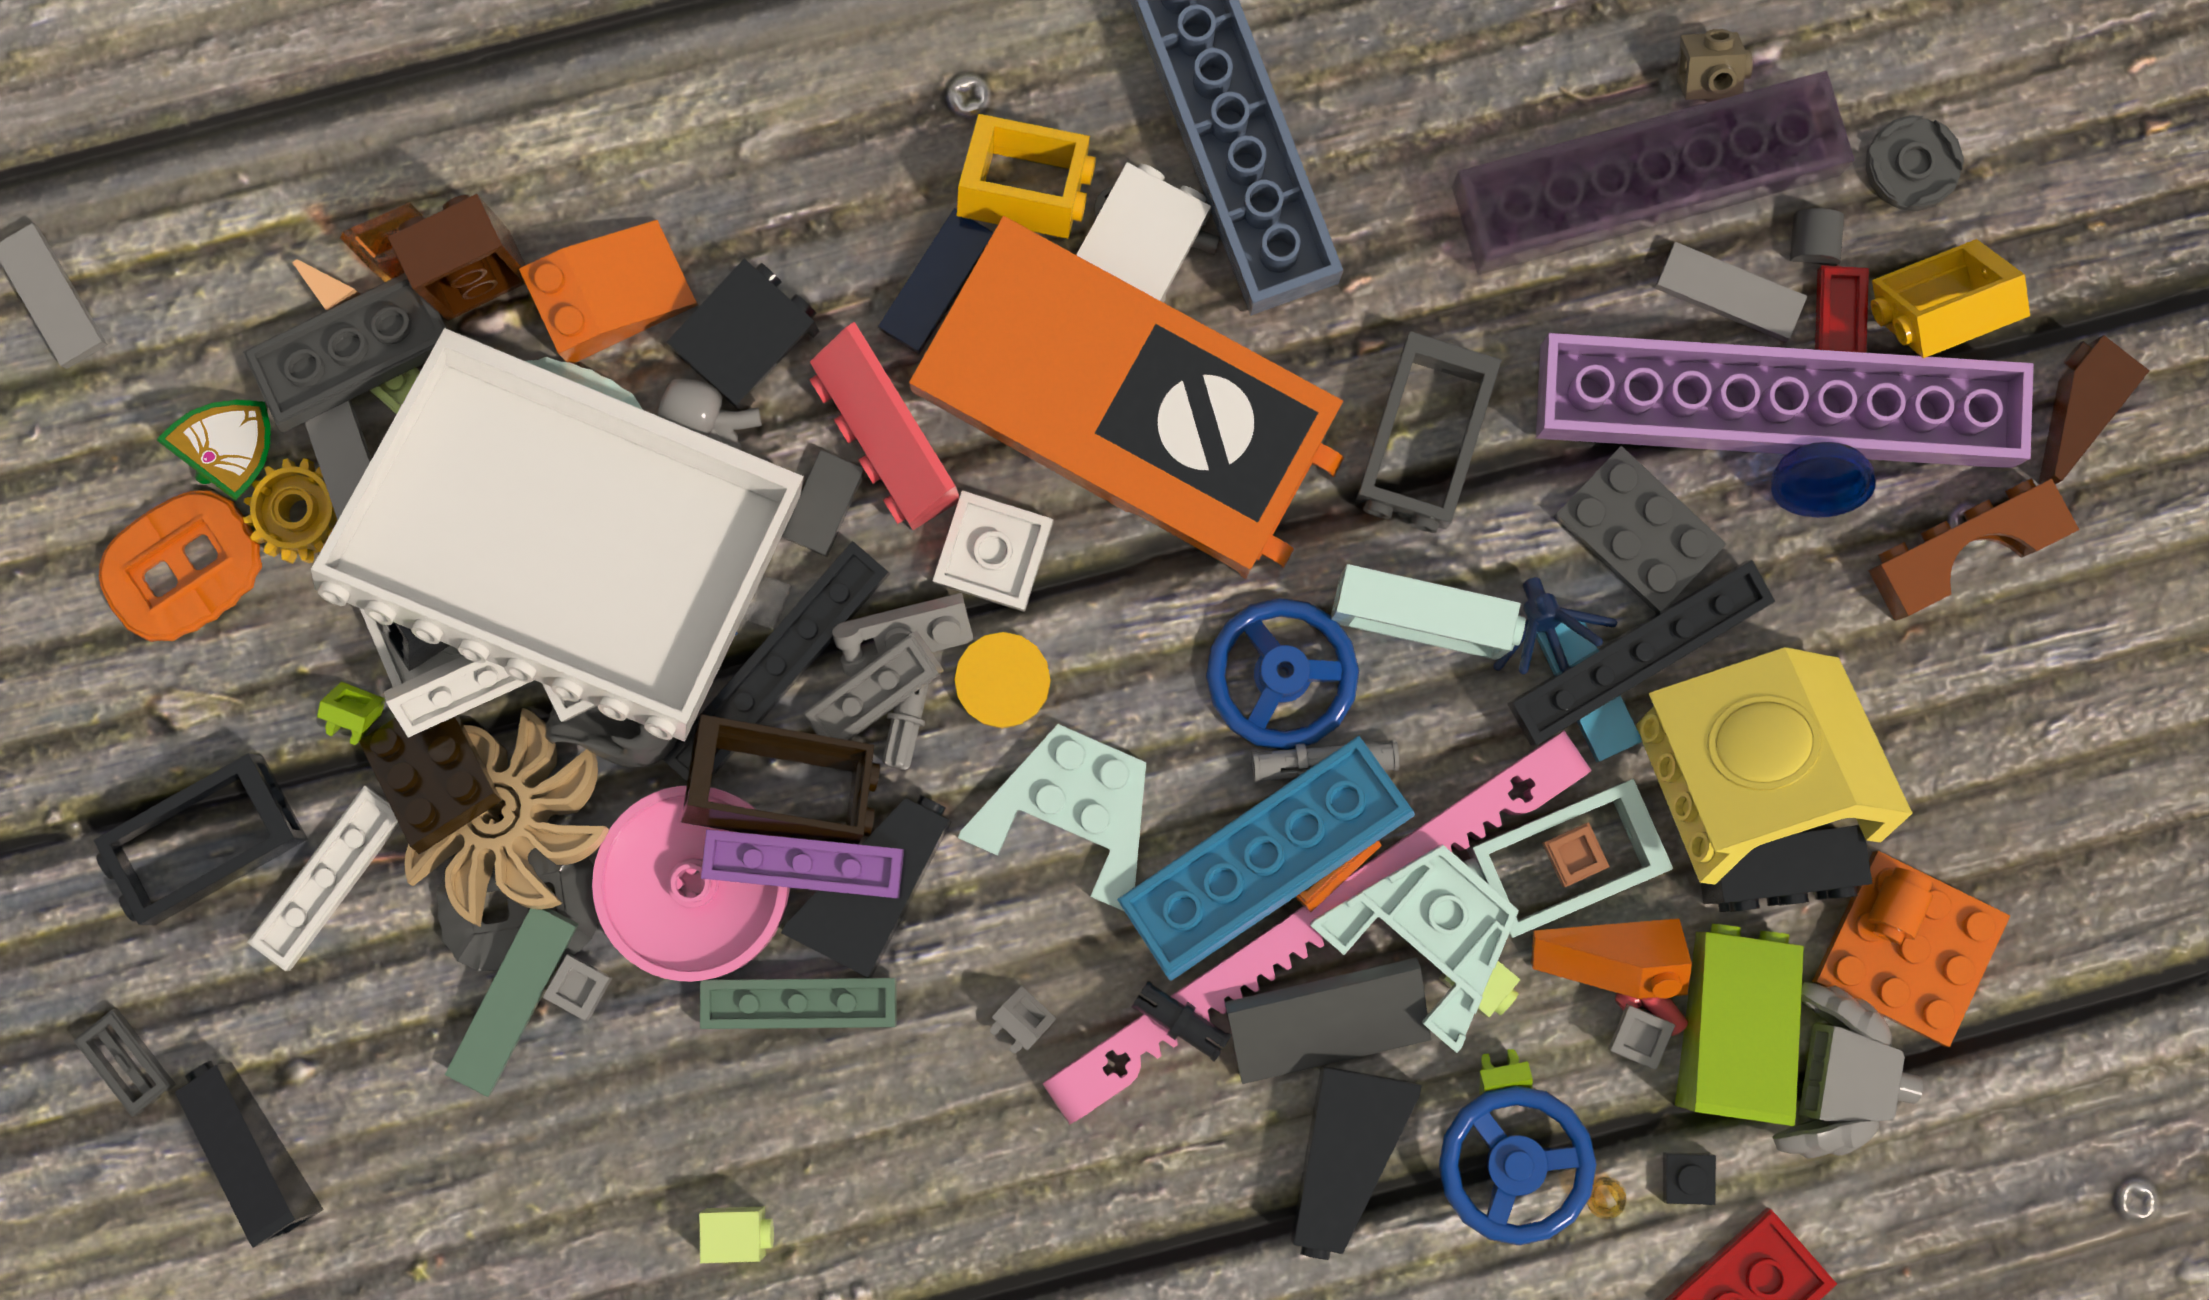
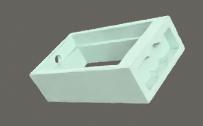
[1331,564,1526,660]
[1464,779,1673,938]

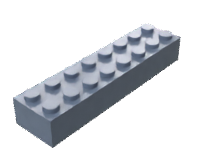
[1130,0,1343,316]

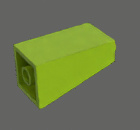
[1675,923,1804,1126]

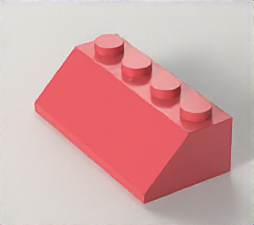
[809,322,960,531]

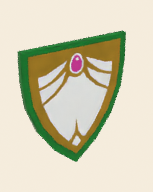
[157,399,271,501]

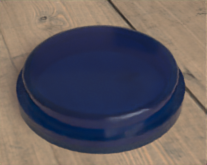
[1771,442,1876,518]

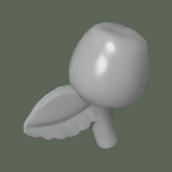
[657,379,762,450]

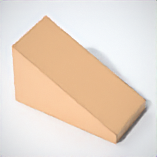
[292,259,360,311]

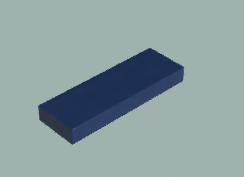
[878,208,994,354]

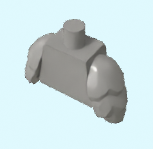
[1772,982,1923,1159]

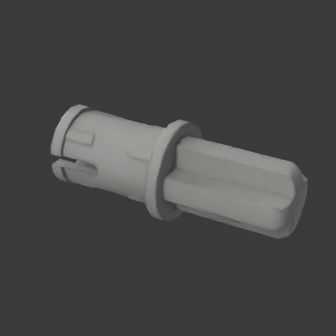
[882,681,931,770]

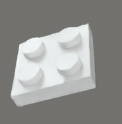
[933,490,1054,612]

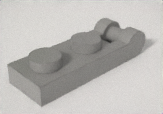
[832,593,974,677]

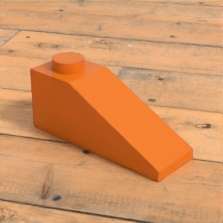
[1531,918,1692,999]

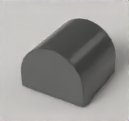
[1790,208,1844,266]

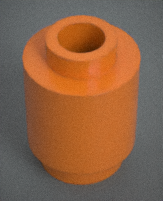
[1867,867,1933,944]

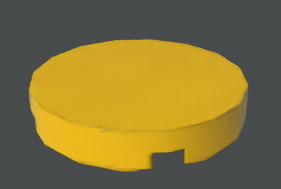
[954,632,1051,729]

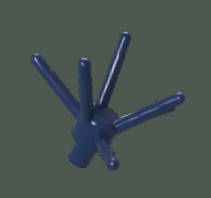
[1494,577,1618,675]

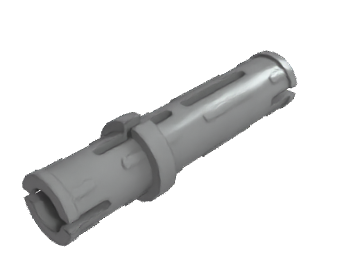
[1251,739,1399,783]

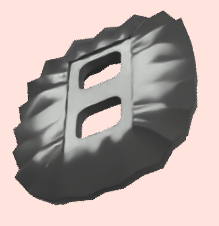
[436,848,599,971]

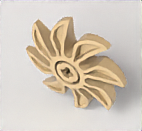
[404,708,609,927]

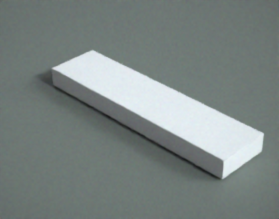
[247,785,399,971]

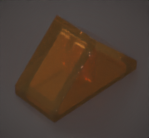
[340,202,423,282]

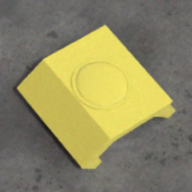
[1636,647,1913,885]

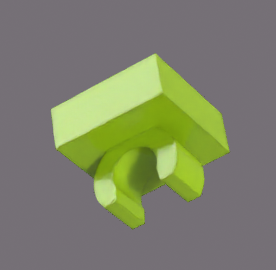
[317,681,385,745]
[1479,1049,1533,1095]

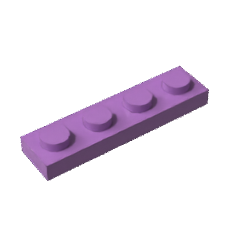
[701,829,904,898]

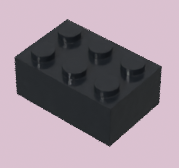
[1700,825,1872,912]

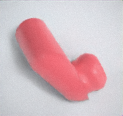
[1615,993,1688,1036]

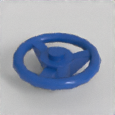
[1206,597,1359,750]
[1439,1085,1597,1246]

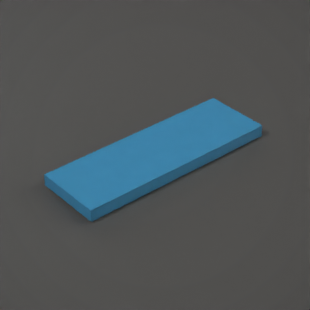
[1117,736,1415,981]

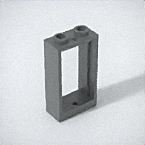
[1355,331,1502,533]

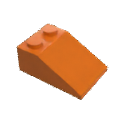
[519,220,698,364]

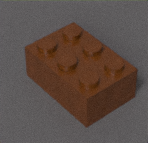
[388,194,526,321]

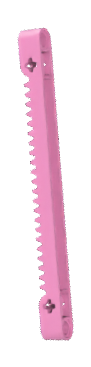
[1042,730,1592,1125]

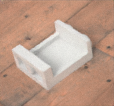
[1076,162,1211,303]

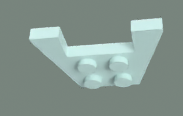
[958,724,1146,912]
[1310,844,1519,1053]

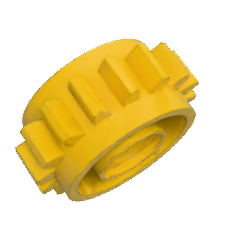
[243,458,338,564]

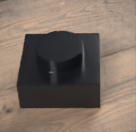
[1663,1152,1716,1205]

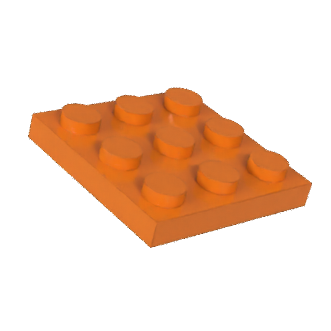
[1812,851,2010,1047]

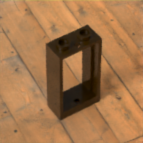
[681,714,880,845]

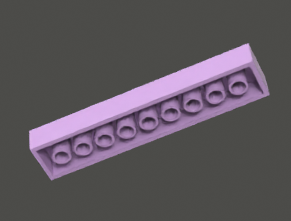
[1536,333,2034,468]

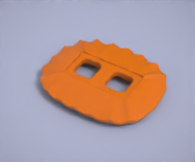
[99,490,263,642]

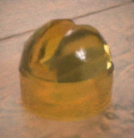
[1587,1177,1627,1219]

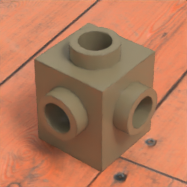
[1676,29,1753,102]

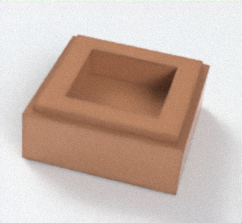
[1542,822,1610,888]

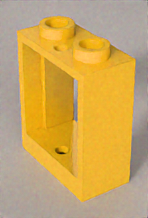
[957,114,1096,239]
[1871,239,2030,358]

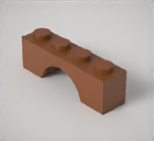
[1868,478,2079,621]

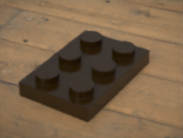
[359,715,502,854]

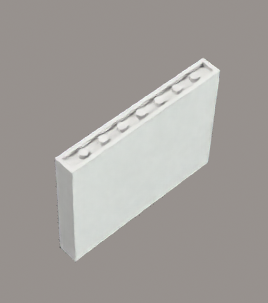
[311,328,804,742]

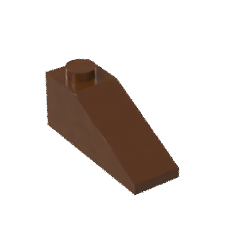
[2039,335,2150,484]

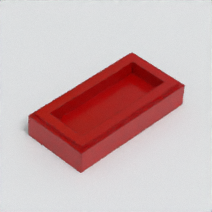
[1815,265,1869,353]

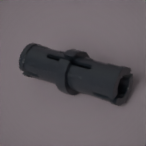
[1131,980,1231,1062]

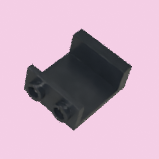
[666,258,820,411]

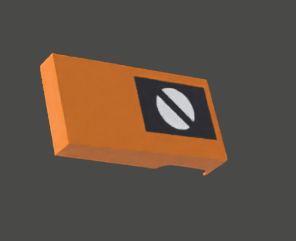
[909,216,1344,579]

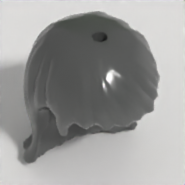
[545,705,678,767]

